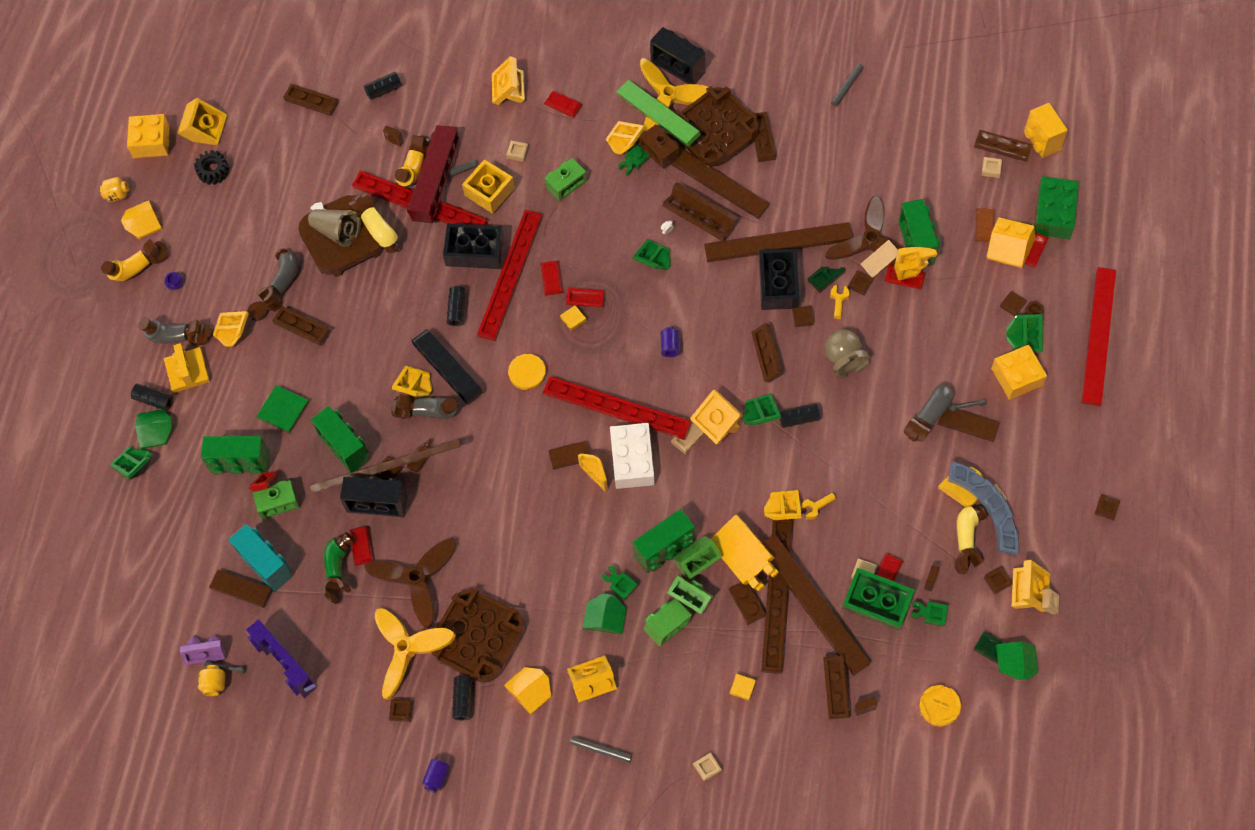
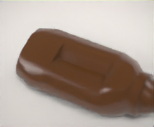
[407,439,432,473]

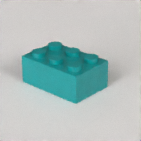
[228,524,293,593]

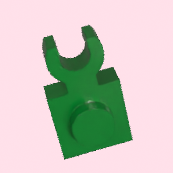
[619,145,650,176]
[601,566,638,601]
[910,602,948,627]

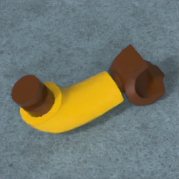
[394,135,431,187]
[101,239,168,281]

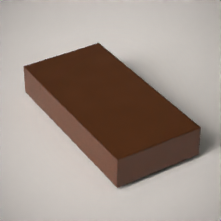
[548,441,589,470]

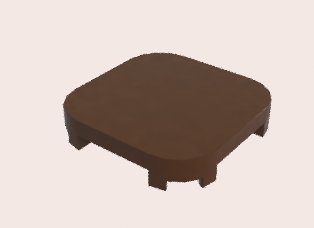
[675,86,759,167]
[298,195,383,277]
[431,588,525,683]

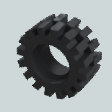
[194,150,229,185]

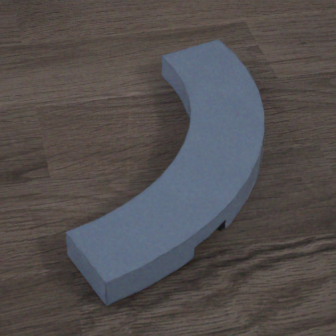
[948,461,1019,556]

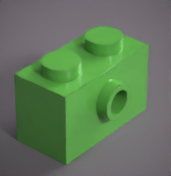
[544,158,587,202]
[253,480,300,519]
[673,536,722,579]
[667,575,714,614]
[644,598,692,647]

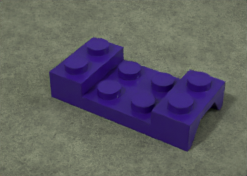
[246,619,317,698]

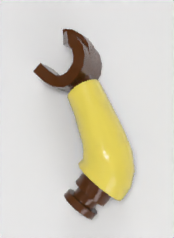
[348,192,399,253]
[954,506,987,575]

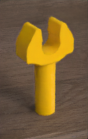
[830,285,849,319]
[800,493,836,520]

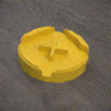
[508,354,546,390]
[919,685,961,727]

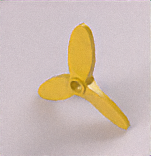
[640,58,708,132]
[375,608,456,700]

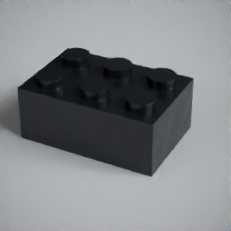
[650,27,705,84]
[443,223,504,269]
[759,249,800,310]
[340,475,408,517]

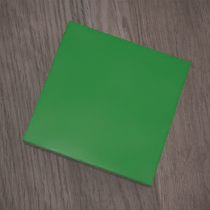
[256,385,309,434]

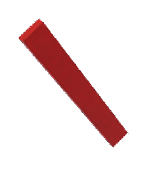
[352,170,488,225]
[477,210,542,341]
[1081,267,1116,406]
[543,376,692,440]

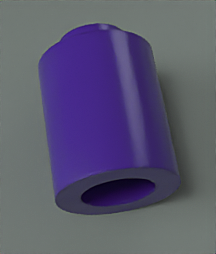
[660,327,680,357]
[422,759,450,793]

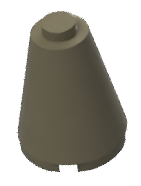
[308,209,361,247]

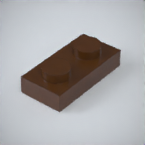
[729,583,766,625]

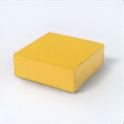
[560,306,586,331]
[730,674,756,701]

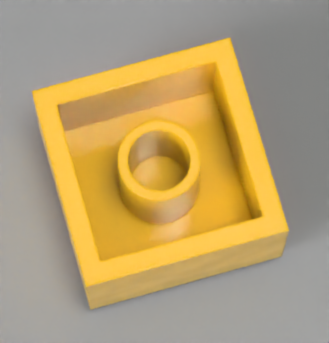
[1024,103,1068,158]
[127,114,170,158]
[462,159,515,214]
[991,345,1047,400]

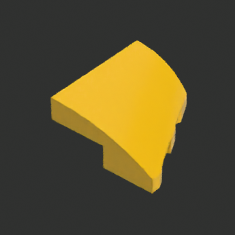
[894,247,937,280]

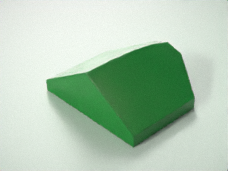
[633,239,671,270]
[1006,314,1043,352]
[742,394,781,425]
[135,409,172,449]
[110,447,152,480]
[582,593,627,635]
[996,641,1039,680]

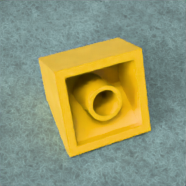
[177,98,227,145]
[987,217,1036,268]

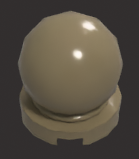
[824,329,870,378]

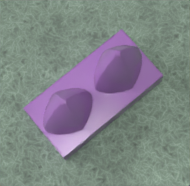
[180,635,225,665]

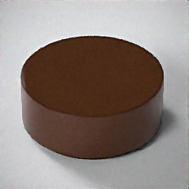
[248,302,268,321]

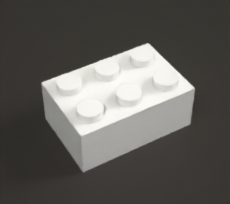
[610,423,654,489]

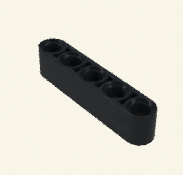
[411,329,483,405]

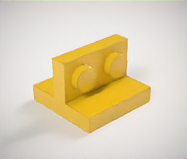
[492,56,525,105]
[164,343,210,393]
[690,390,743,444]
[1011,560,1050,612]
[567,655,617,703]

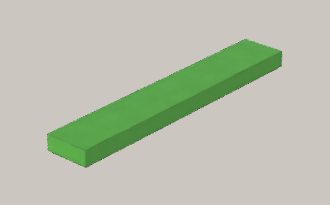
[617,80,701,147]

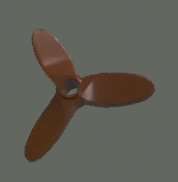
[825,196,902,266]
[364,539,456,628]

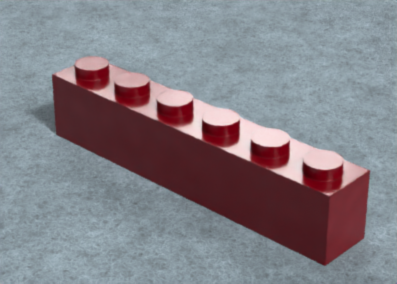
[407,125,460,223]

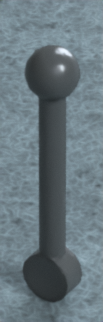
[949,399,986,412]
[204,660,246,674]

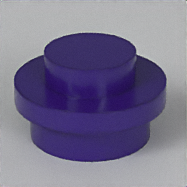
[164,272,183,290]

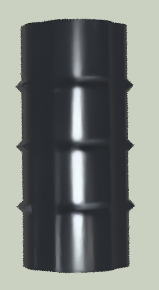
[363,72,402,100]
[446,286,466,326]
[131,383,173,411]
[779,404,820,428]
[452,676,472,721]

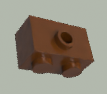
[639,124,680,169]

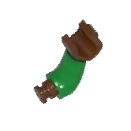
[321,532,355,604]

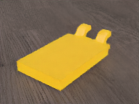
[711,515,779,591]

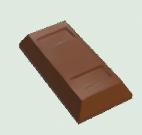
[975,208,995,242]

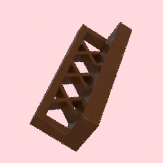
[662,182,738,241]

